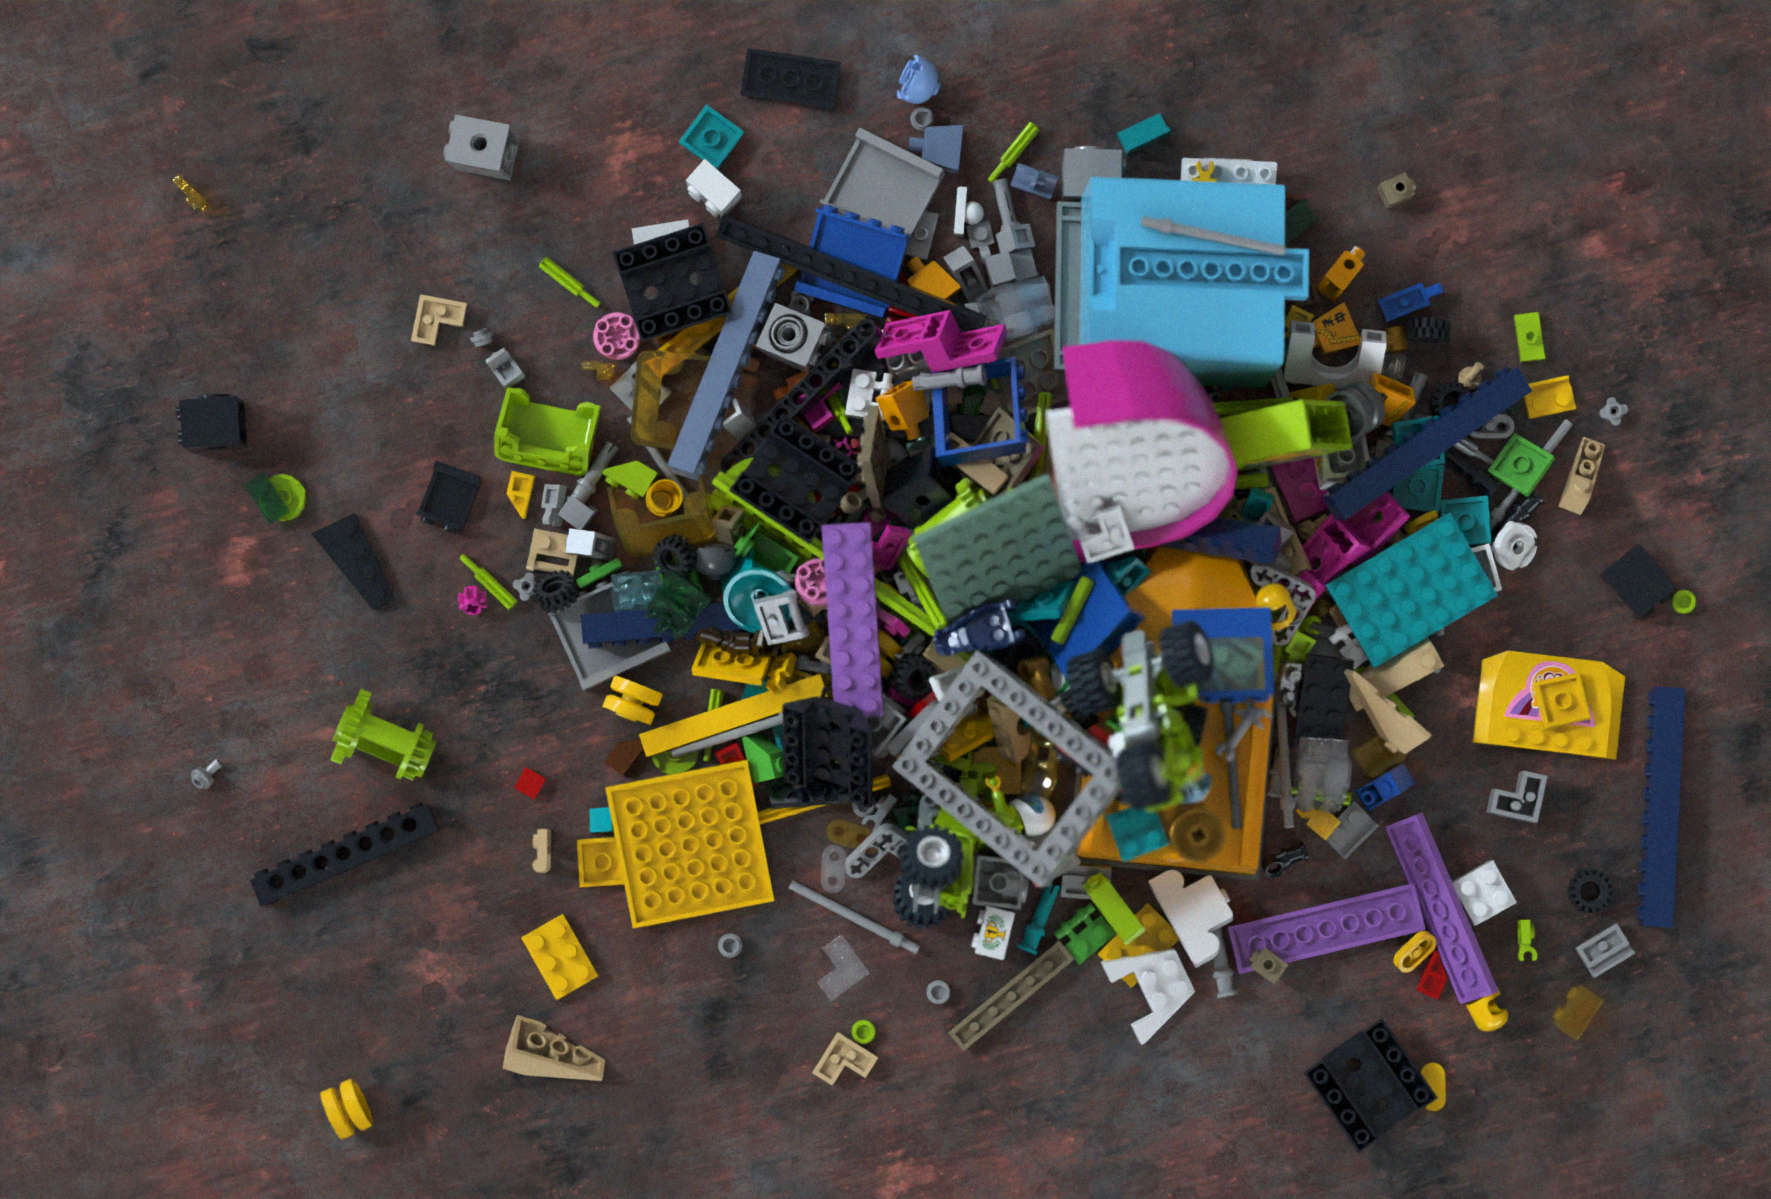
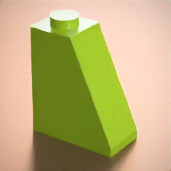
[1082,872,1146,945]

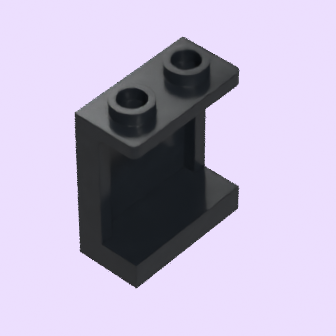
[416,460,483,534]
[1599,544,1676,619]

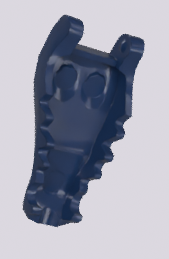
[933,599,1026,656]

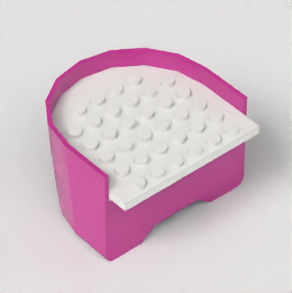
[1046,340,1237,549]

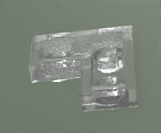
[817,934,870,1001]

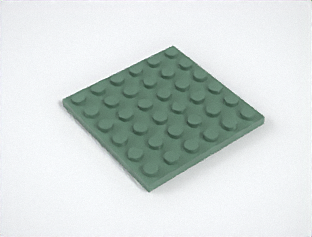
[913,473,1082,626]

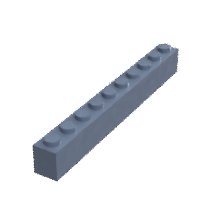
[667,251,785,481]

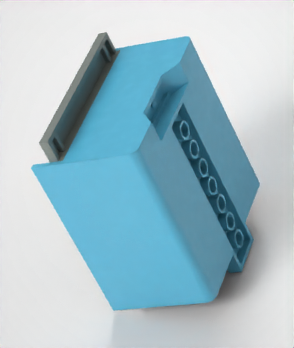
[1054,177,1309,388]

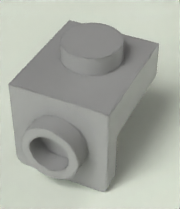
[485,348,526,390]

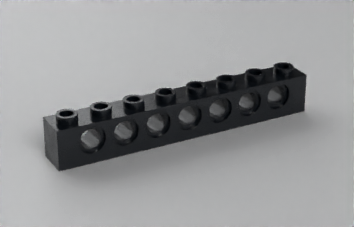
[250,802,440,907]

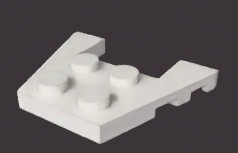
[1101,948,1195,1045]

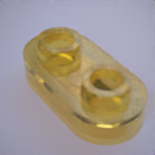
[827,819,872,850]

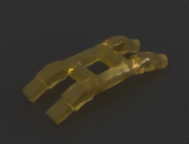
[1020,724,1058,799]

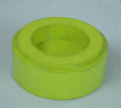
[1671,590,1696,614]
[852,1020,876,1044]

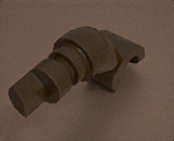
[695,626,779,658]

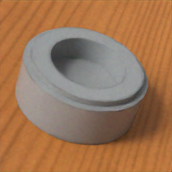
[926,980,950,1004]

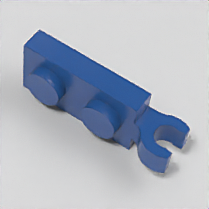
[1377,282,1443,323]

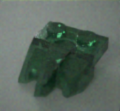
[646,569,712,640]

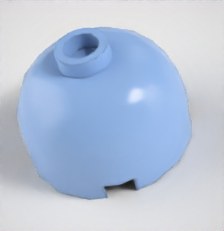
[897,55,940,104]

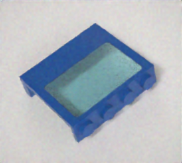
[1171,607,1274,704]

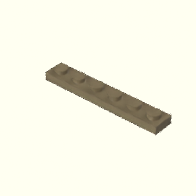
[948,941,1074,1051]

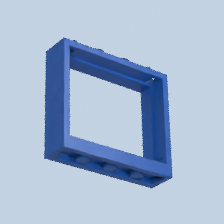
[931,357,1029,467]

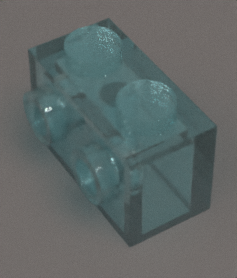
[611,570,662,612]

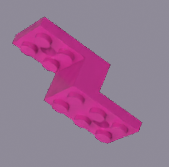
[874,310,1008,373]
[1298,491,1410,598]

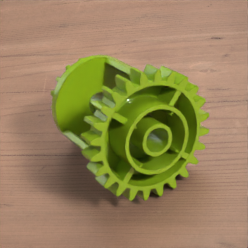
[906,478,994,578]
[330,689,437,780]

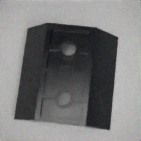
[612,223,733,343]
[729,413,862,545]
[782,696,873,808]
[1303,1018,1438,1153]

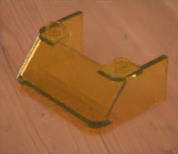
[630,350,710,449]
[607,471,716,558]

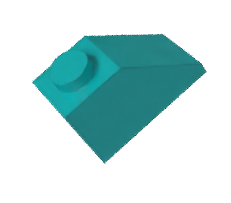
[1105,556,1151,597]

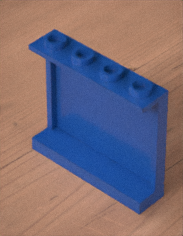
[794,204,911,318]
[1031,559,1145,679]

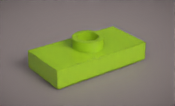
[1514,312,1545,363]

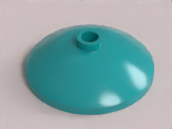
[723,568,792,633]

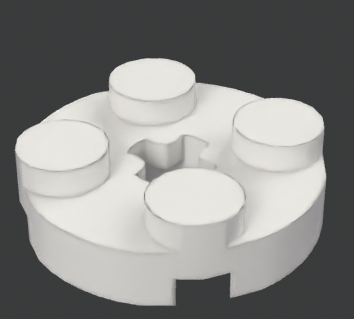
[1491,521,1537,570]

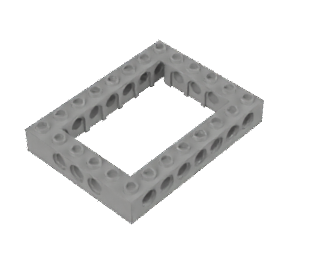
[892,651,1120,887]

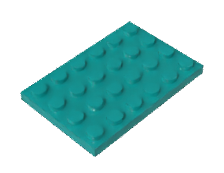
[1325,513,1498,668]

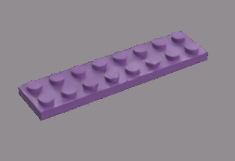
[822,522,884,717]
[1385,813,1498,1004]
[1227,883,1426,974]

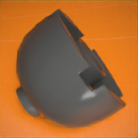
[692,543,737,580]

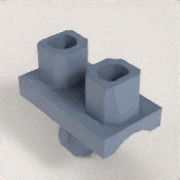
[1010,163,1058,200]

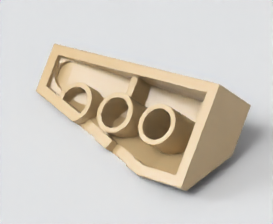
[1349,637,1444,712]
[1344,669,1431,754]
[502,1015,605,1081]

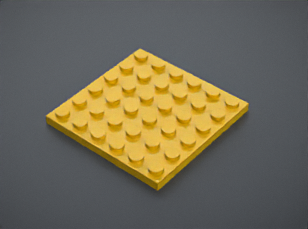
[606,760,774,929]

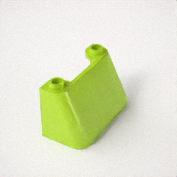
[494,387,600,476]

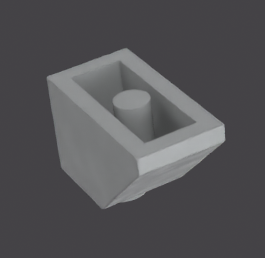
[943,246,990,304]
[565,529,616,561]

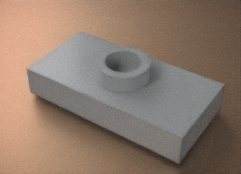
[905,211,939,261]

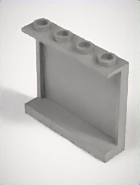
[820,127,945,243]
[548,571,671,691]

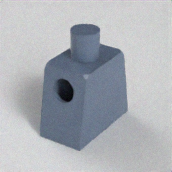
[908,125,963,174]

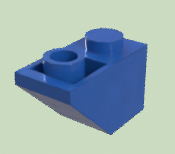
[1356,763,1416,811]

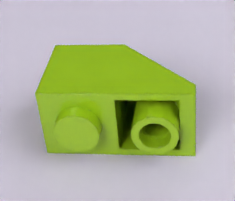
[602,461,659,500]

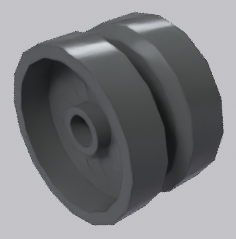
[1325,382,1385,441]

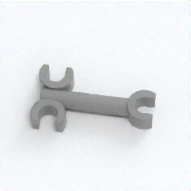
[1215,699,1272,762]

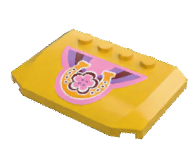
[1472,651,1625,760]

